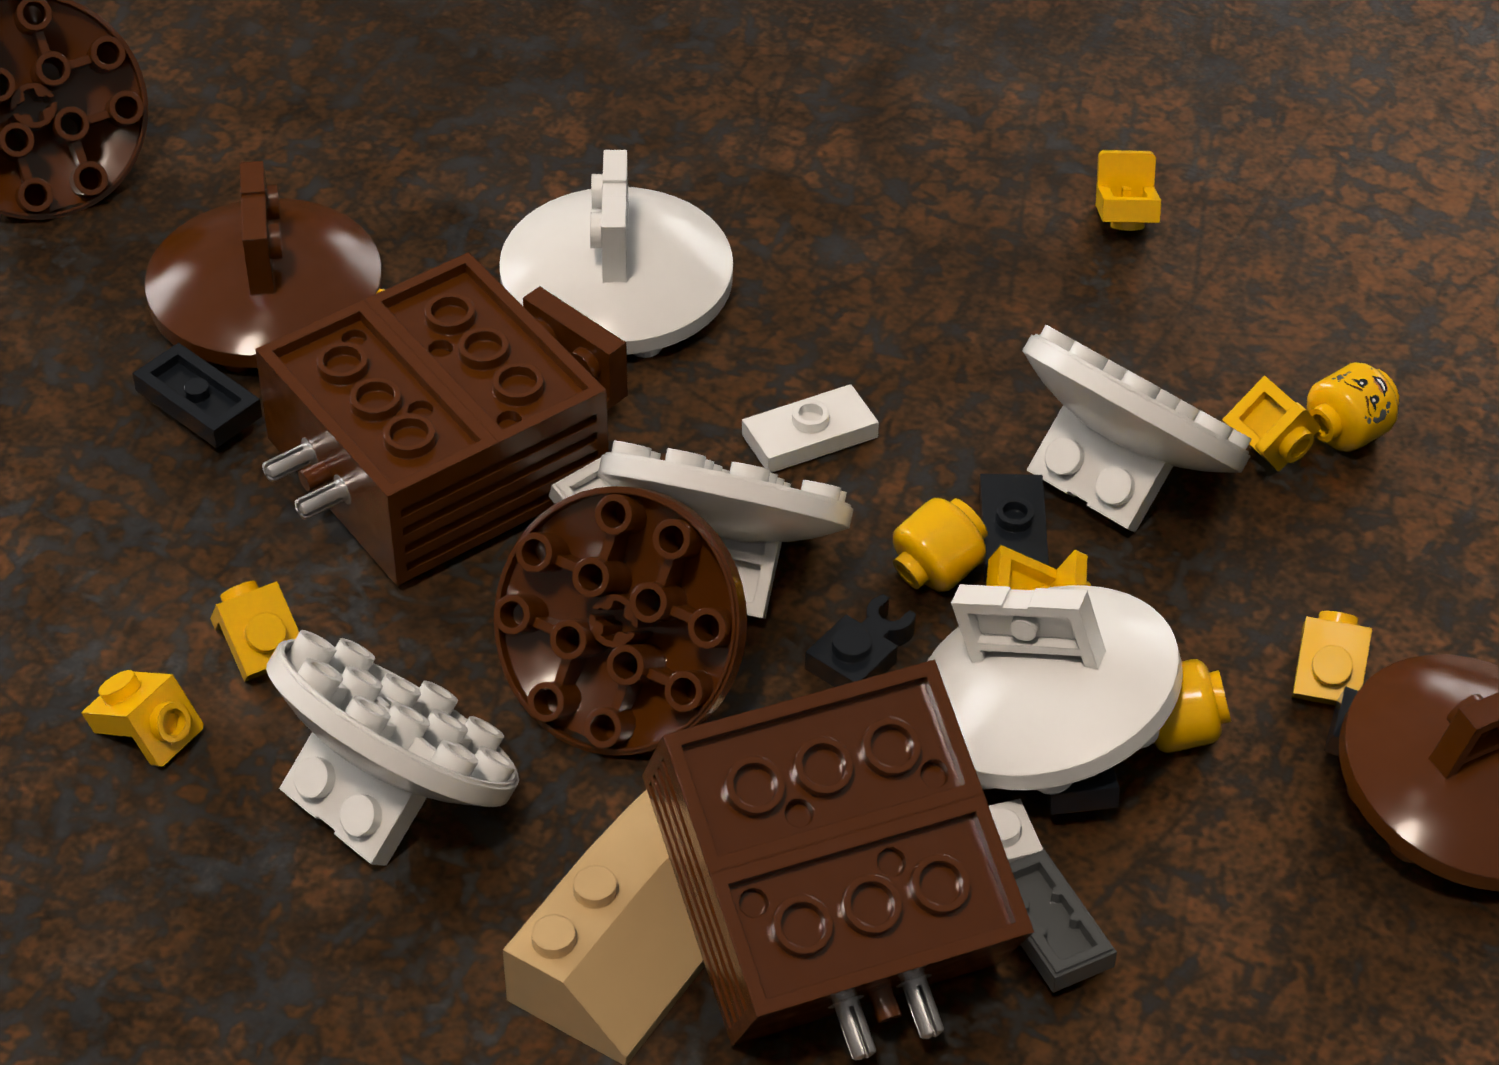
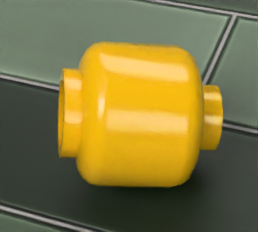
[893,498,988,592]
[1154,659,1231,753]

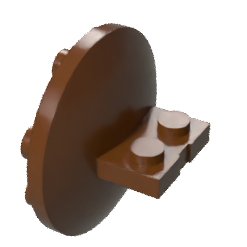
[0,0,148,220]
[145,161,383,373]
[494,486,747,755]
[1339,654,1499,892]

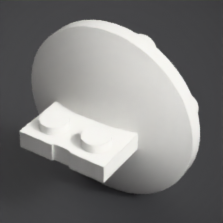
[499,150,733,358]
[1022,325,1252,532]
[598,440,854,619]
[928,584,1183,794]
[266,630,519,866]

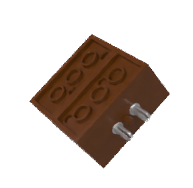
[255,252,609,586]
[642,659,1034,1060]

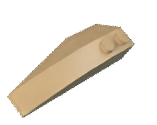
[503,789,705,1065]

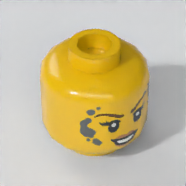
[1307,362,1399,452]

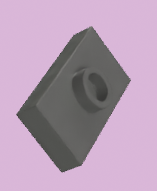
[1009,849,1117,993]

